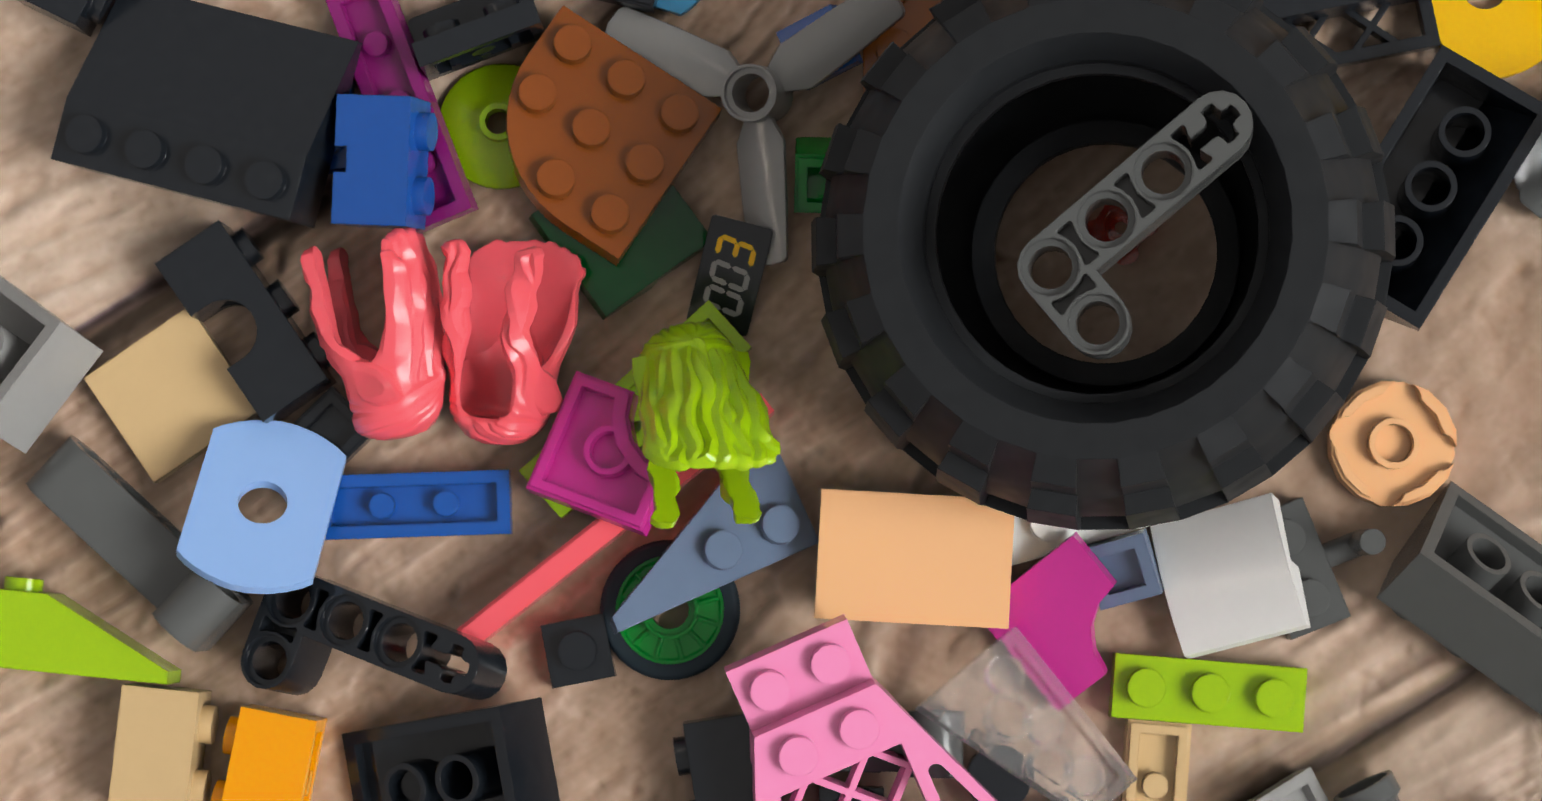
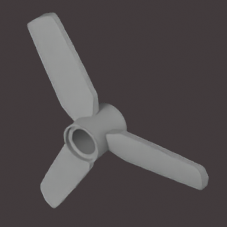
[605,0,905,265]

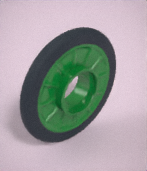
[600,540,740,680]

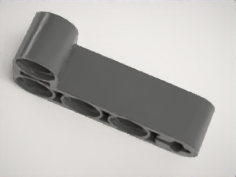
[1017,90,1253,360]
[26,435,253,652]

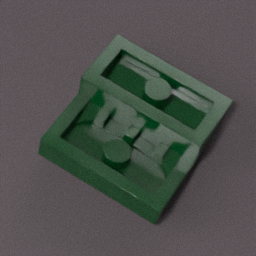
[529,185,708,320]

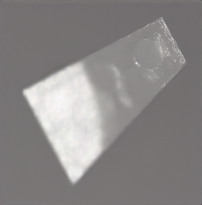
[915,627,1138,801]

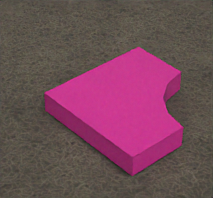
[526,371,654,537]
[988,532,1117,712]

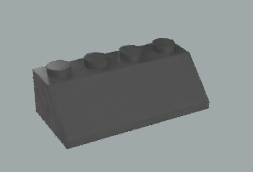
[1377,481,1542,715]

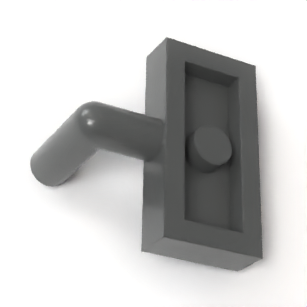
[1280,497,1386,640]

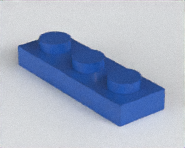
[325,469,513,540]

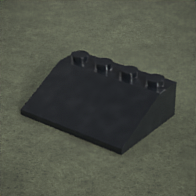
[51,0,362,228]
[342,697,560,801]

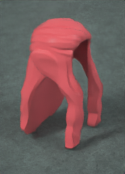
[300,227,447,441]
[440,239,586,445]

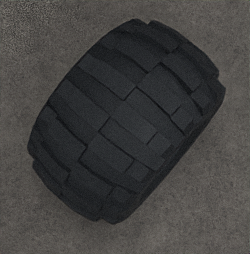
[811,0,1396,530]

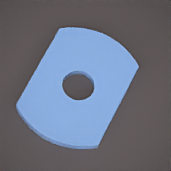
[176,420,346,594]

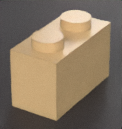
[108,683,219,801]

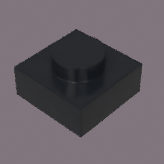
[540,613,617,689]

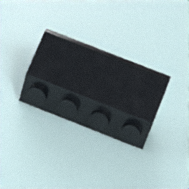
[1380,45,1542,331]

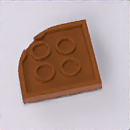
[506,5,722,266]

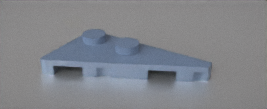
[610,454,818,635]

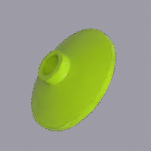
[441,64,520,189]

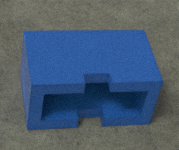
[331,94,438,230]

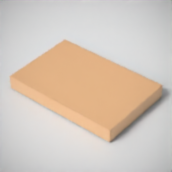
[814,489,1014,629]

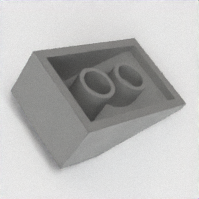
[0,275,103,454]

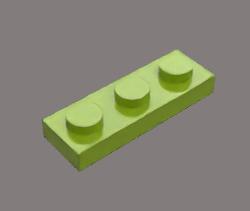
[1108,653,1308,733]

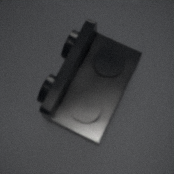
[408,0,545,81]

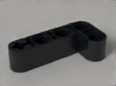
[241,576,507,700]

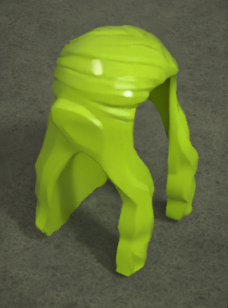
[632,321,781,529]

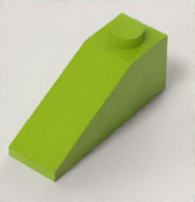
[0,576,181,685]

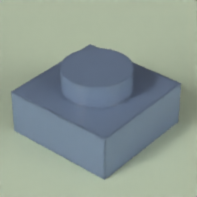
[1087,528,1164,610]

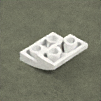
[1150,493,1311,659]

